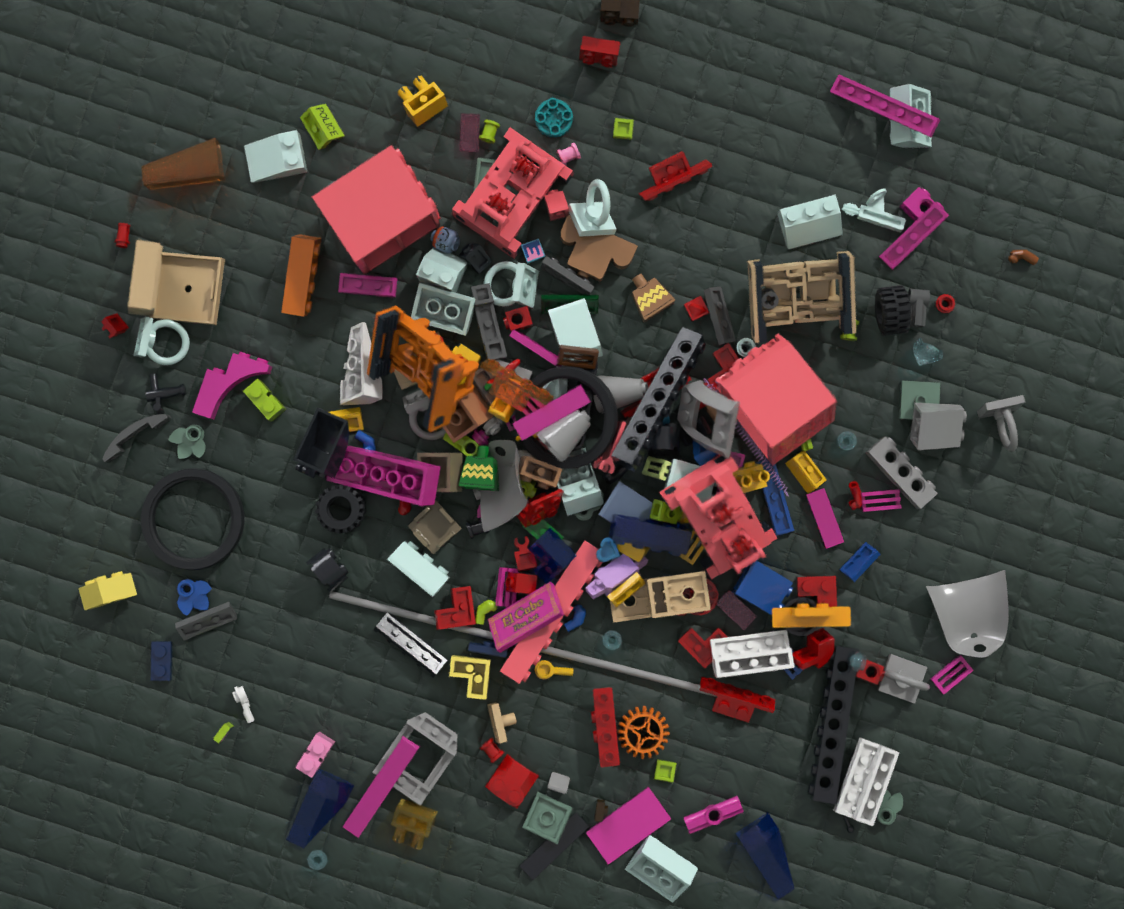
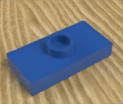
[839,542,881,582]

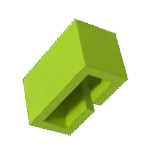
[243,378,286,422]

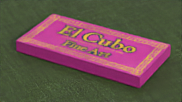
[488,582,564,653]

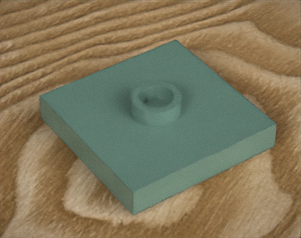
[899,381,940,420]
[522,792,573,844]

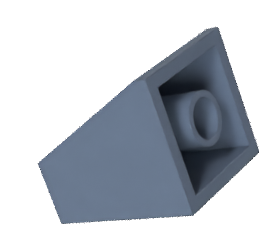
[598,481,654,539]

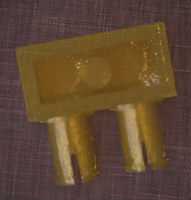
[391,799,438,850]

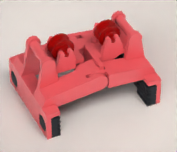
[659,455,777,579]

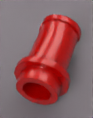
[114,223,131,248]

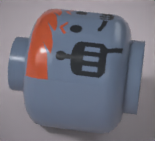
[430,226,460,254]

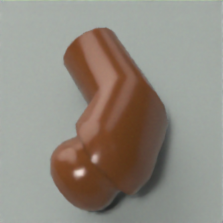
[1008,250,1039,265]

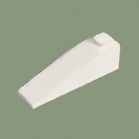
[340,322,383,405]

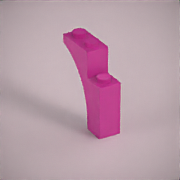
[192,351,272,420]

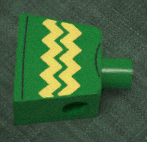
[458,446,499,491]

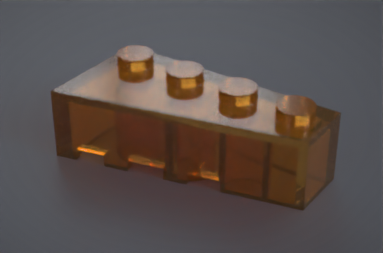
[141,138,224,190]

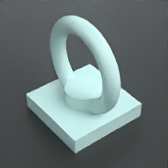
[568,179,617,237]
[483,261,539,308]
[133,317,190,365]

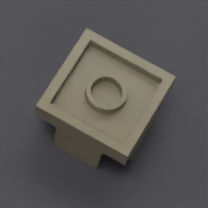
[408,500,462,554]

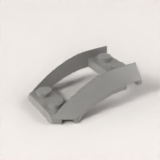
[677,380,740,458]
[373,712,457,806]

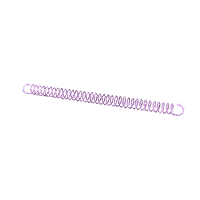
[704,378,789,496]

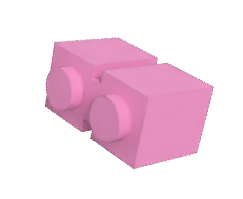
[296,732,336,778]

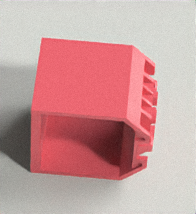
[715,334,837,466]

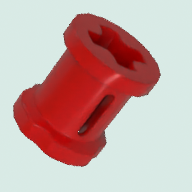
[479,737,505,763]

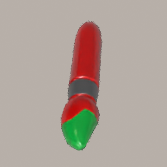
[485,359,520,391]

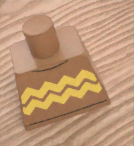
[631,273,675,322]

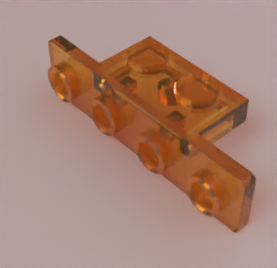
[480,359,554,412]

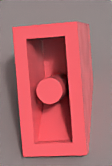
[544,190,569,221]

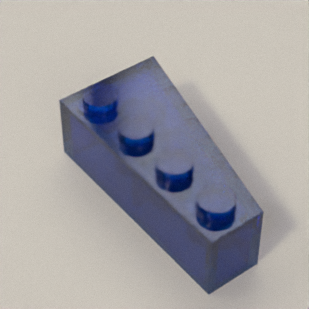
[609,514,692,556]

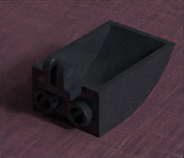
[293,407,349,479]

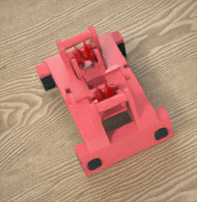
[452,128,574,259]

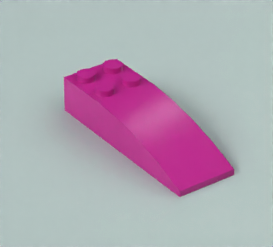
[327,446,441,506]

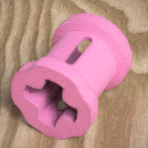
[557,143,581,165]

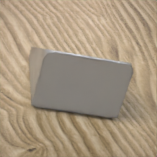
[548,772,570,794]

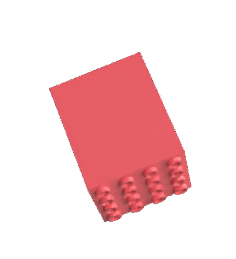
[312,145,441,275]

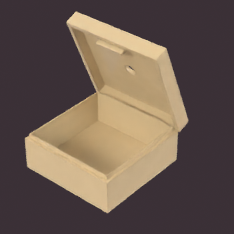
[128,240,225,325]

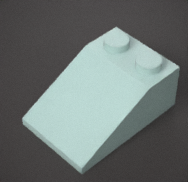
[244,130,307,183]

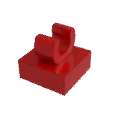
[101,313,129,338]

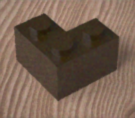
[600,0,640,27]

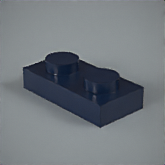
[151,641,172,681]

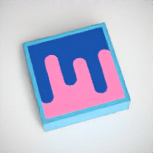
[521,239,545,264]

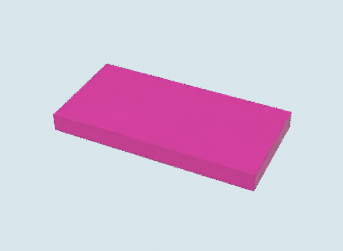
[586,786,671,865]

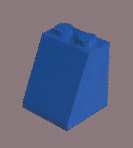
[732,560,793,615]

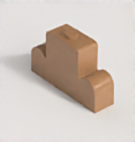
[561,215,638,282]

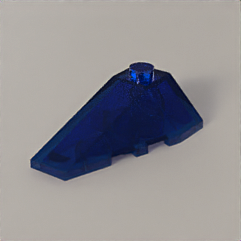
[286,769,355,848]
[736,812,795,900]

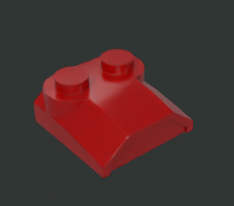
[485,754,539,808]

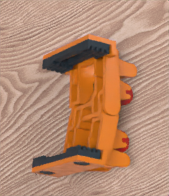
[367,306,479,432]

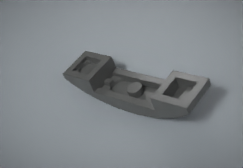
[471,283,507,361]
[102,414,172,463]

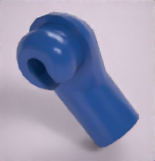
[354,430,376,451]
[564,604,586,632]

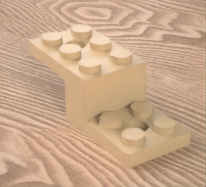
[610,571,711,623]

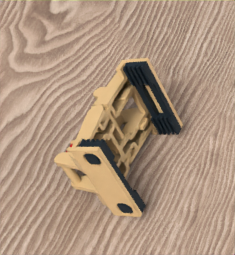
[748,251,856,343]

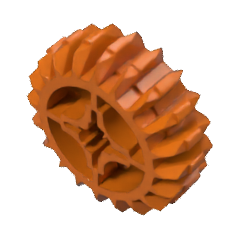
[617,706,670,759]

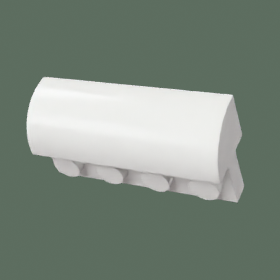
[710,630,794,678]
[833,737,899,826]

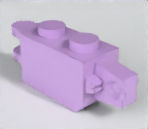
[586,554,648,599]

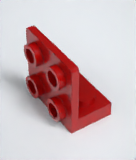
[579,36,620,68]
[516,489,563,528]

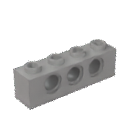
[865,436,938,509]

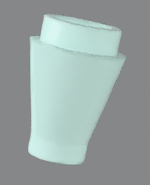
[737,338,756,357]

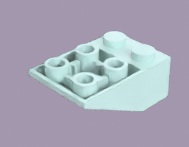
[557,448,604,516]

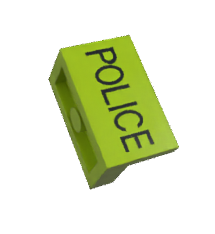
[300,104,345,150]

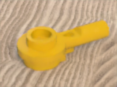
[535,660,573,679]

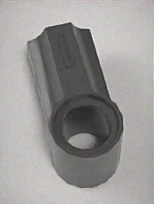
[908,289,930,327]

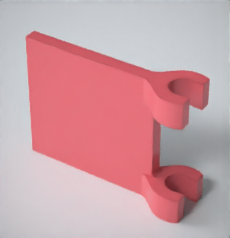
[592,421,626,474]

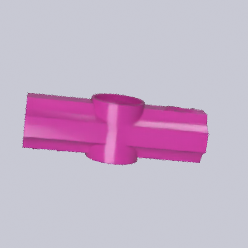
[683,796,744,834]

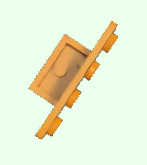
[772,603,851,628]

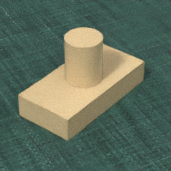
[487,703,516,743]

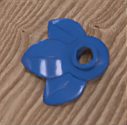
[177,579,212,616]

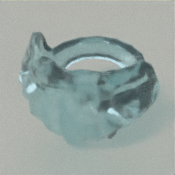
[913,337,943,366]

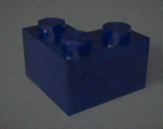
[528,528,577,584]

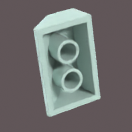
[889,84,932,148]
[777,194,843,250]
[411,283,476,336]
[387,541,450,597]
[625,835,698,903]

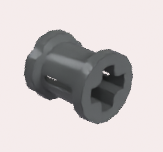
[761,288,779,309]

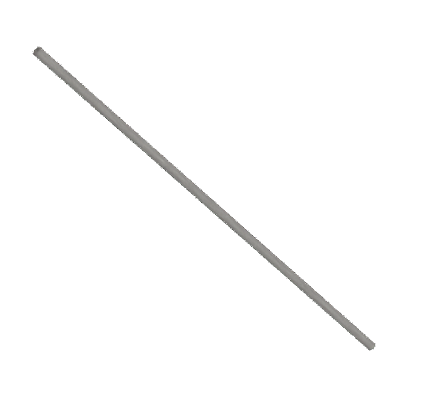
[329,591,716,697]

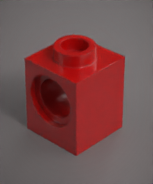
[503,306,533,332]
[505,572,537,594]
[856,657,885,685]

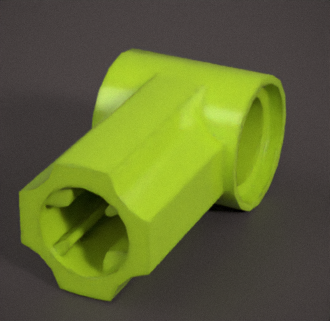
[443,433,480,456]

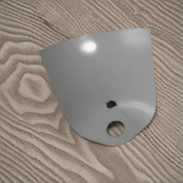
[480,440,528,532]
[926,570,1009,658]

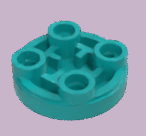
[535,98,573,138]

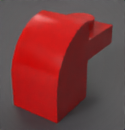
[792,628,834,670]

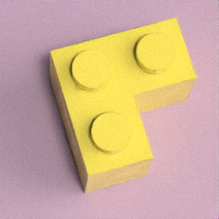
[78,571,137,610]
[449,655,491,700]

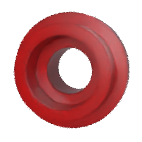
[936,294,955,313]

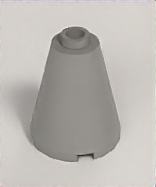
[593,375,648,414]
[536,410,591,463]

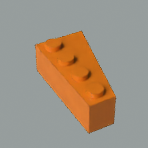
[281,234,322,317]

